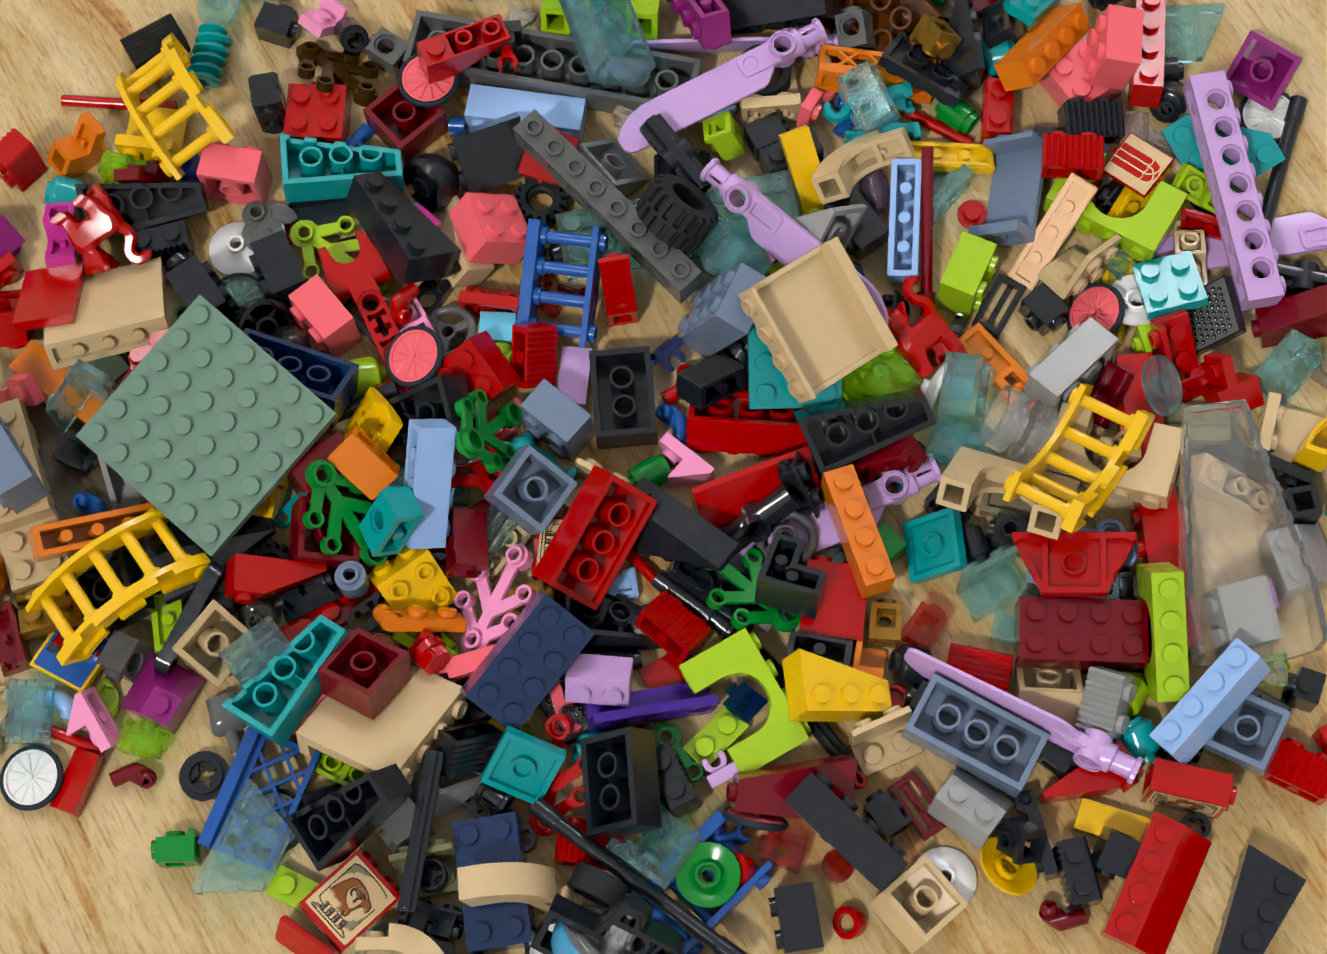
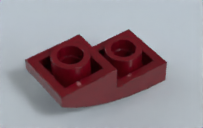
[113,160,174,183]

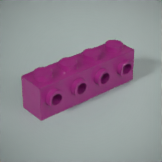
[666,0,732,49]

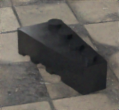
[721,0,841,36]
[345,172,462,285]
[74,182,210,240]
[793,387,937,475]
[284,763,414,871]
[784,771,908,892]
[1212,844,1306,954]

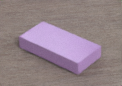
[557,346,593,408]

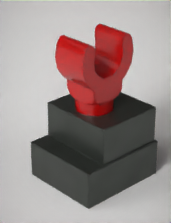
[494,20,523,73]

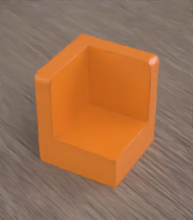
[852,640,887,678]

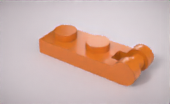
[959,322,1028,405]
[373,604,467,633]

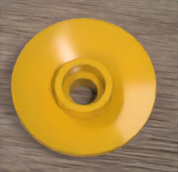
[980,837,1037,896]

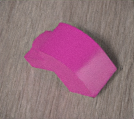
[42,202,82,268]

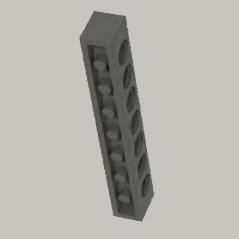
[513,109,703,304]

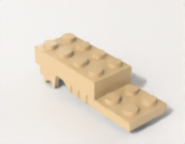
[0,398,70,594]

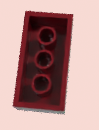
[1015,596,1149,672]

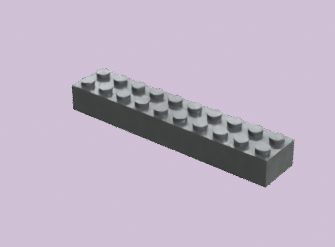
[403,10,702,127]

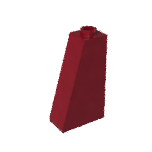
[1251,284,1327,349]
[726,754,858,819]

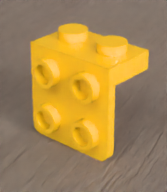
[114,107,189,162]
[368,545,457,611]

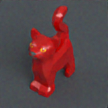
[50,183,152,276]
[886,275,966,382]

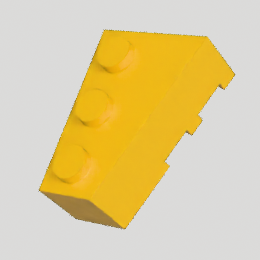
[782,649,892,722]

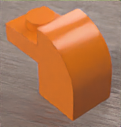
[47,111,108,178]

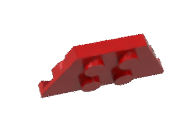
[1012,532,1136,597]

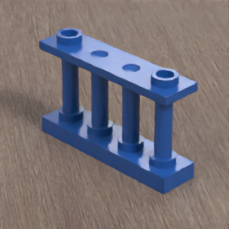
[516,218,609,348]
[634,810,773,954]

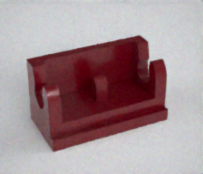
[852,434,928,484]
[445,508,489,578]
[0,602,33,677]

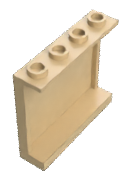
[738,237,898,404]
[44,257,170,370]
[296,665,468,784]

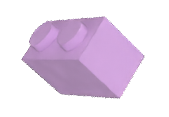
[565,653,633,707]

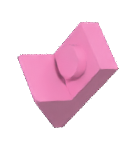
[659,432,715,487]
[66,686,125,753]

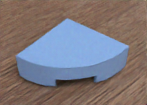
[608,566,639,600]

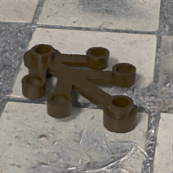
[296,41,379,107]

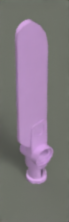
[618,18,828,154]
[607,27,839,62]
[700,158,889,326]
[1154,212,1327,271]
[730,457,942,568]
[904,648,1144,785]

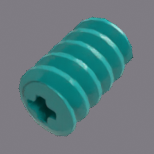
[187,23,233,88]

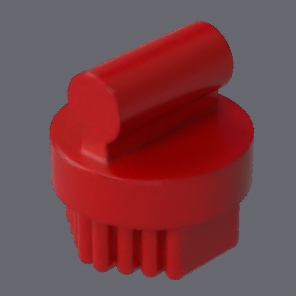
[408,628,451,675]

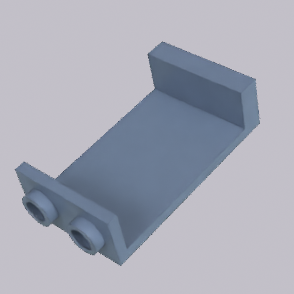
[968,130,1044,247]

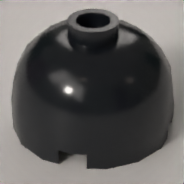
[402,153,460,214]
[233,298,295,342]

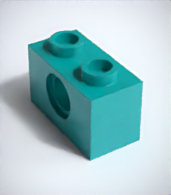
[359,486,424,557]

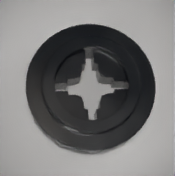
[179,751,229,802]

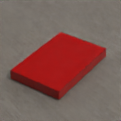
[12,262,86,332]

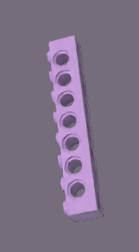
[1182,70,1286,311]

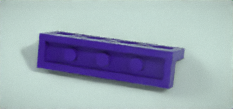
[583,683,719,733]

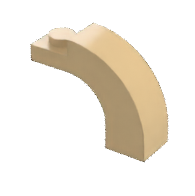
[811,127,915,205]
[457,862,559,912]
[355,923,445,954]

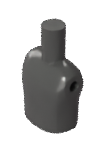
[205,691,247,753]

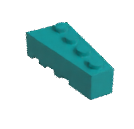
[280,134,404,203]
[221,615,350,748]

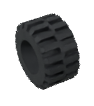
[635,173,719,252]

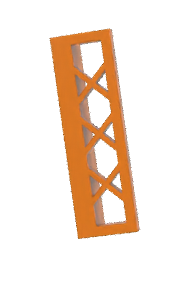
[814,44,936,105]

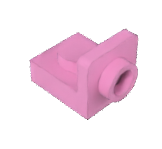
[297,0,348,38]

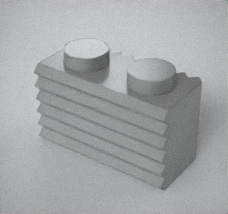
[1075,666,1137,739]

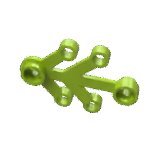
[290,215,391,295]

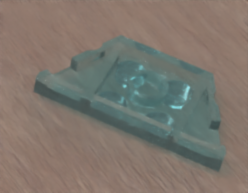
[1164,3,1225,63]
[190,778,293,895]

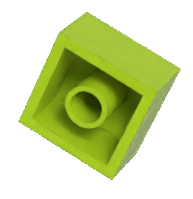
[936,231,999,319]

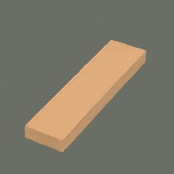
[1007,172,1099,291]

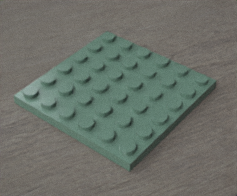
[76,294,339,558]

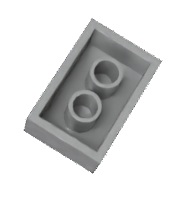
[1022,317,1119,427]

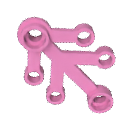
[454,544,537,653]

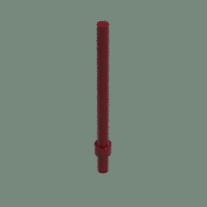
[917,146,936,317]

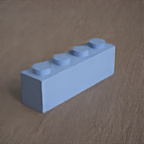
[464,84,588,143]
[887,159,921,285]
[404,419,457,549]
[1149,638,1272,764]

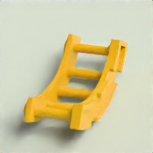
[115,33,237,181]
[1003,383,1156,533]
[25,507,211,666]

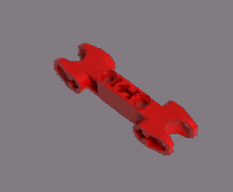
[318,229,411,394]

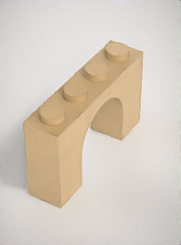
[1045,403,1185,509]
[936,446,1081,540]

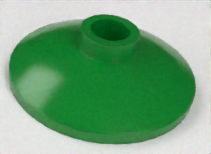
[675,842,741,908]

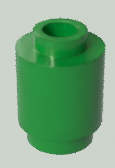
[935,99,980,135]
[627,454,672,487]

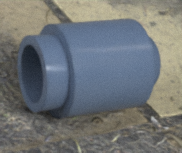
[334,561,370,599]

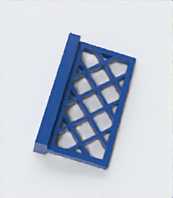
[197,726,322,873]

